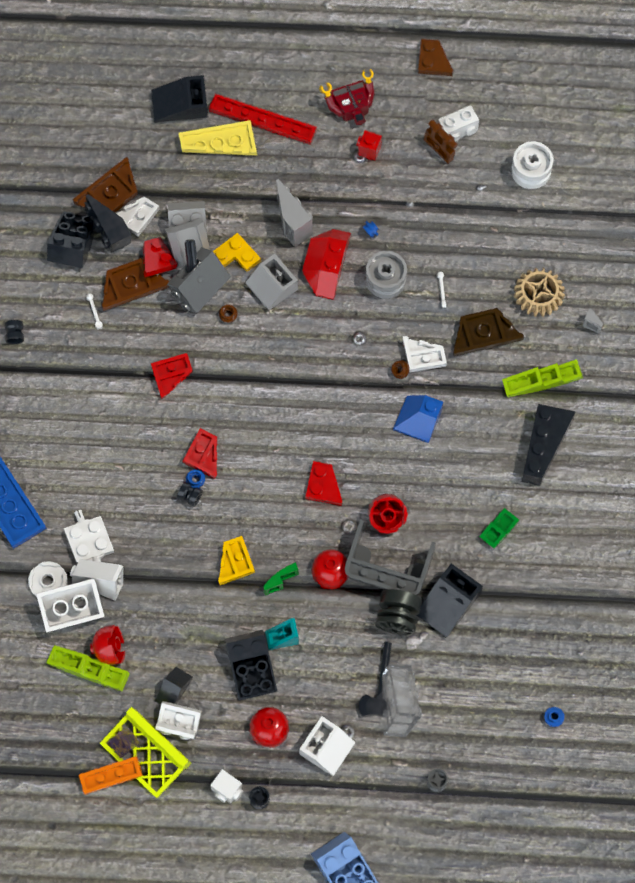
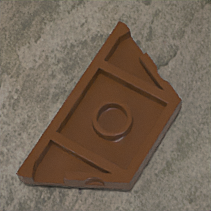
[73,157,138,212]
[102,258,170,311]

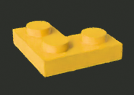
[213,233,261,272]

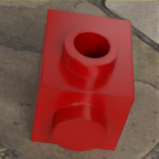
[356,130,382,161]

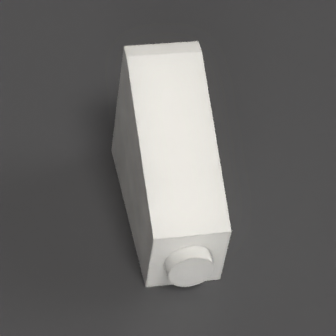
[70,559,123,601]

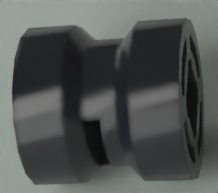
[4,320,24,344]
[177,481,203,507]
[249,786,270,810]

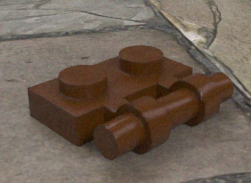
[424,119,458,164]

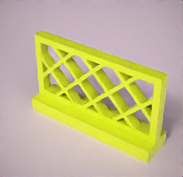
[100,707,192,798]

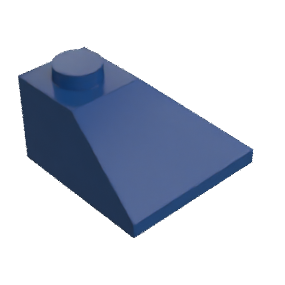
[393,395,443,443]

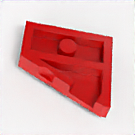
[305,461,342,506]

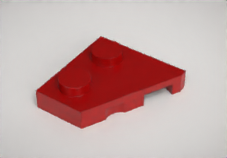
[143,237,177,277]
[151,353,193,399]
[182,428,217,479]

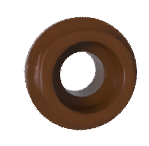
[219,305,238,323]
[391,360,410,379]

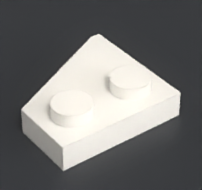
[116,197,160,237]
[402,336,447,372]

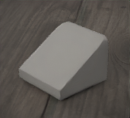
[583,308,603,333]

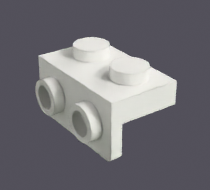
[439,106,479,141]
[155,701,202,740]

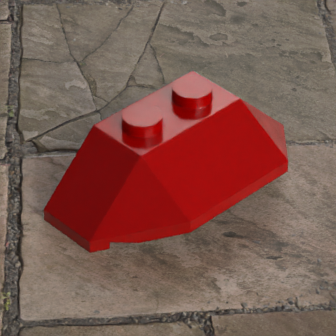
[302,229,351,300]

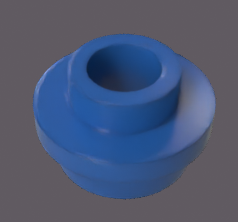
[363,221,379,238]
[186,469,205,488]
[544,707,564,727]

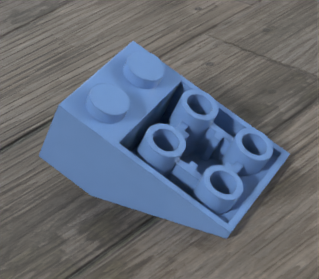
[311,832,378,883]

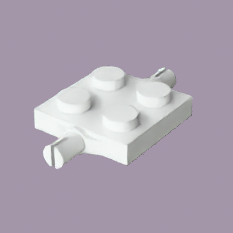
[64,510,114,564]

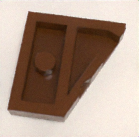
[418,39,453,76]

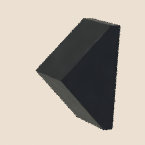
[155,667,193,704]

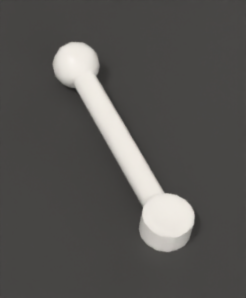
[437,272,446,308]
[86,293,103,329]

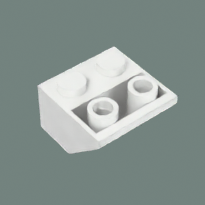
[299,716,355,776]

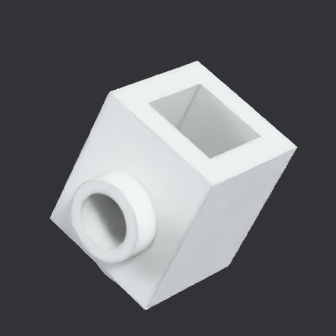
[210,769,243,803]

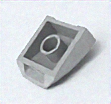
[165,218,210,268]

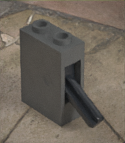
[168,239,231,314]

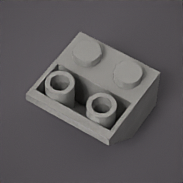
[168,201,208,239]
[246,254,298,311]

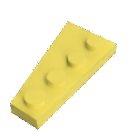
[179,120,257,156]

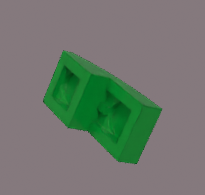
[479,508,520,549]
[263,562,299,596]

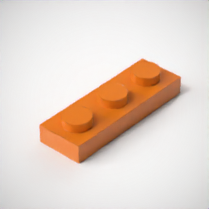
[79,756,143,795]

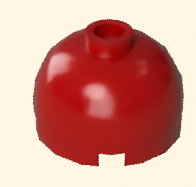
[368,493,408,534]
[311,549,349,590]
[90,625,125,665]
[250,707,289,748]

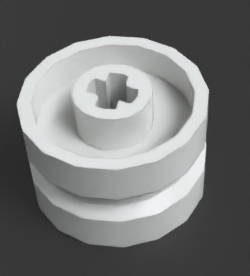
[511,141,554,189]

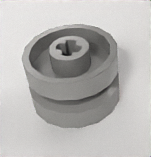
[366,251,407,299]

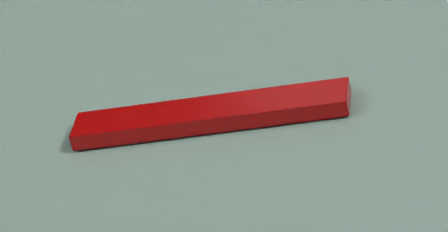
[209,94,317,145]

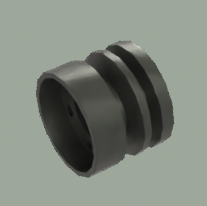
[375,589,422,635]

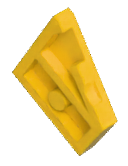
[218,536,255,585]

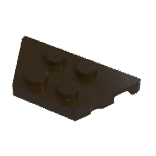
[453,308,524,357]

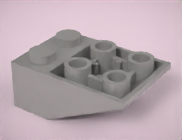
[276,179,313,247]

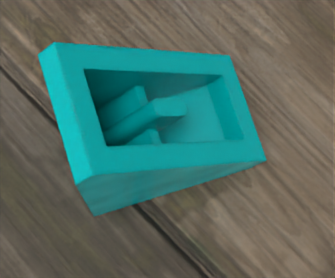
[265,618,299,650]

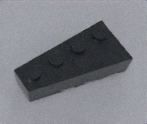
[522,404,576,486]

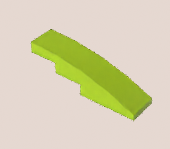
[502,359,583,397]
[46,645,130,691]

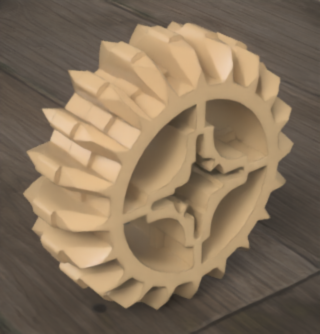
[514,268,565,317]

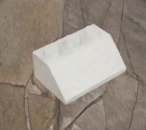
[36,578,104,632]

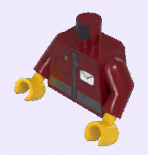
[319,69,375,126]

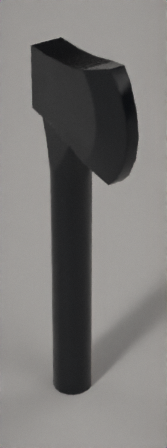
[358,642,392,717]

